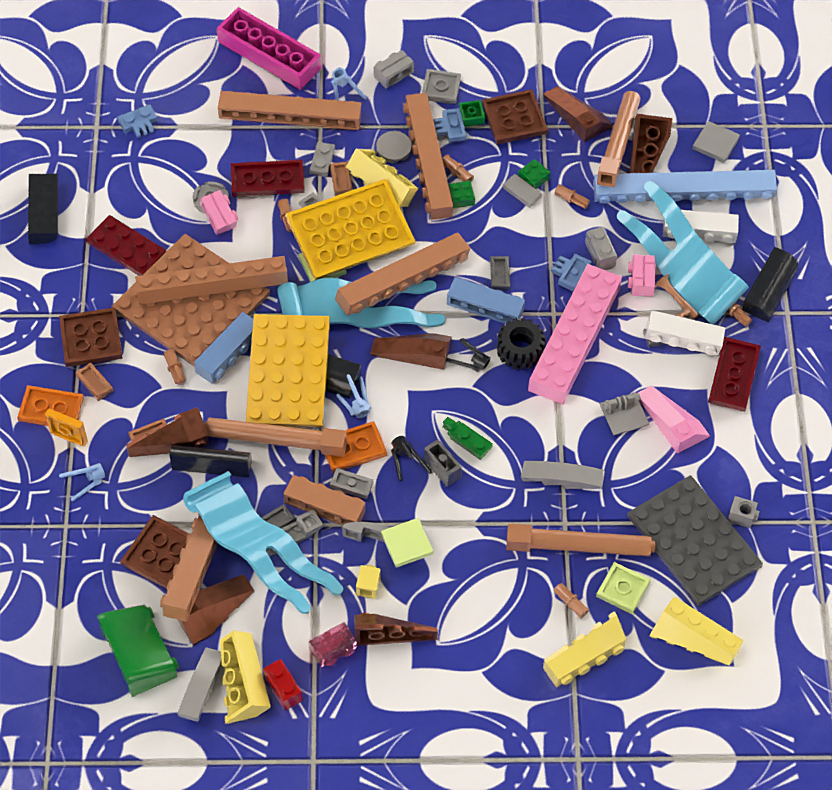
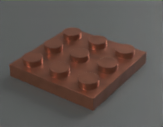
[482,89,548,145]
[59,307,123,367]
[120,515,188,589]

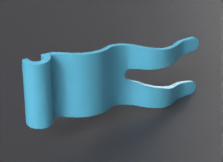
[617,181,749,325]
[277,278,445,328]
[183,471,343,614]

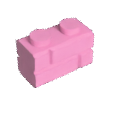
[200,190,238,235]
[628,255,655,297]

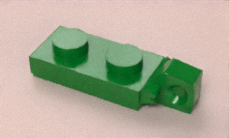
[442,417,493,460]

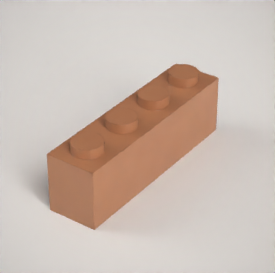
[283,475,366,526]

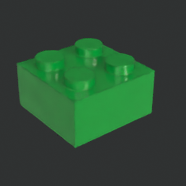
[459,100,485,127]
[518,159,550,189]
[448,181,475,209]

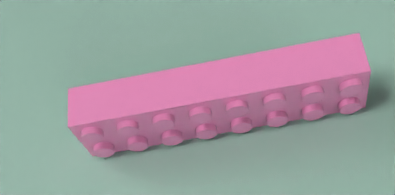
[528,264,622,405]

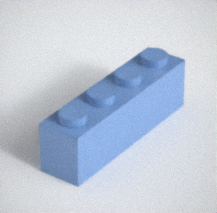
[447,277,525,324]
[194,312,253,384]

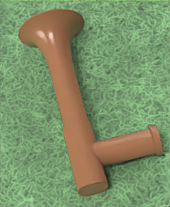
[655,274,699,320]

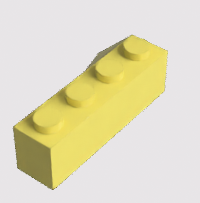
[346,149,418,208]
[650,597,744,666]
[543,612,626,687]
[220,630,271,724]

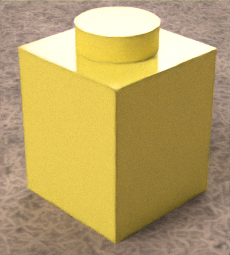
[356,565,381,599]

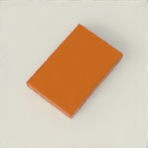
[17,385,84,426]
[325,421,387,473]

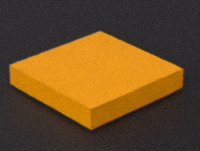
[45,408,88,447]

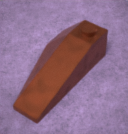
[543,86,613,142]
[629,114,672,174]
[370,333,452,370]
[126,407,209,457]
[177,574,254,646]
[354,612,438,646]

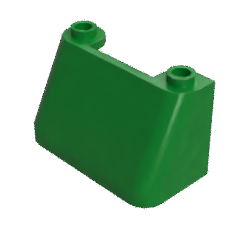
[97,604,179,697]

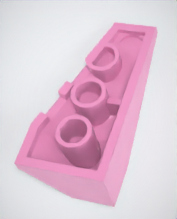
[638,386,710,454]

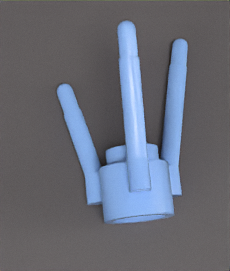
[331,67,367,100]
[336,374,371,418]
[59,463,105,501]

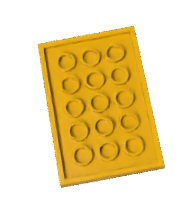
[285,179,416,280]
[245,314,330,427]

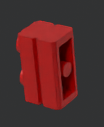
[263,659,303,710]

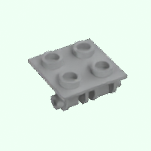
[599,392,649,436]

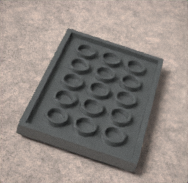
[627,475,763,606]

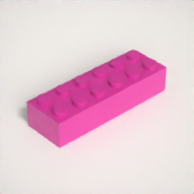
[217,7,322,90]

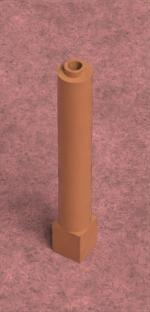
[597,91,640,188]
[204,417,348,457]
[506,523,655,556]

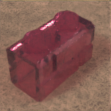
[308,622,357,667]

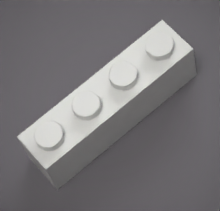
[663,210,739,243]
[645,310,725,356]

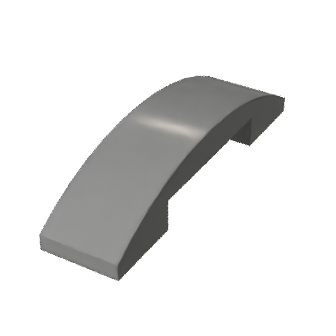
[266,509,323,556]
[342,522,390,542]

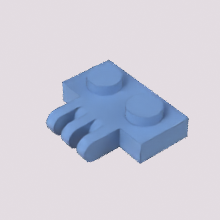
[118,104,158,138]
[433,108,466,143]
[551,254,591,292]

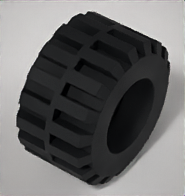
[497,318,545,370]

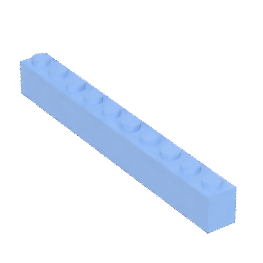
[593,170,777,203]

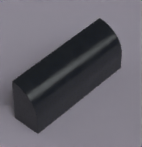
[28,174,58,244]
[742,246,799,323]
[325,354,361,399]
[169,445,252,478]

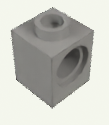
[728,496,759,528]

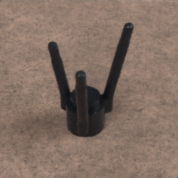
[446,338,491,372]
[391,436,432,481]

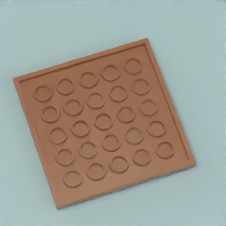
[112,234,270,366]

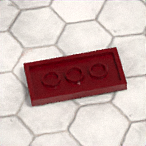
[231,159,305,197]
[86,214,166,276]
[708,337,761,412]

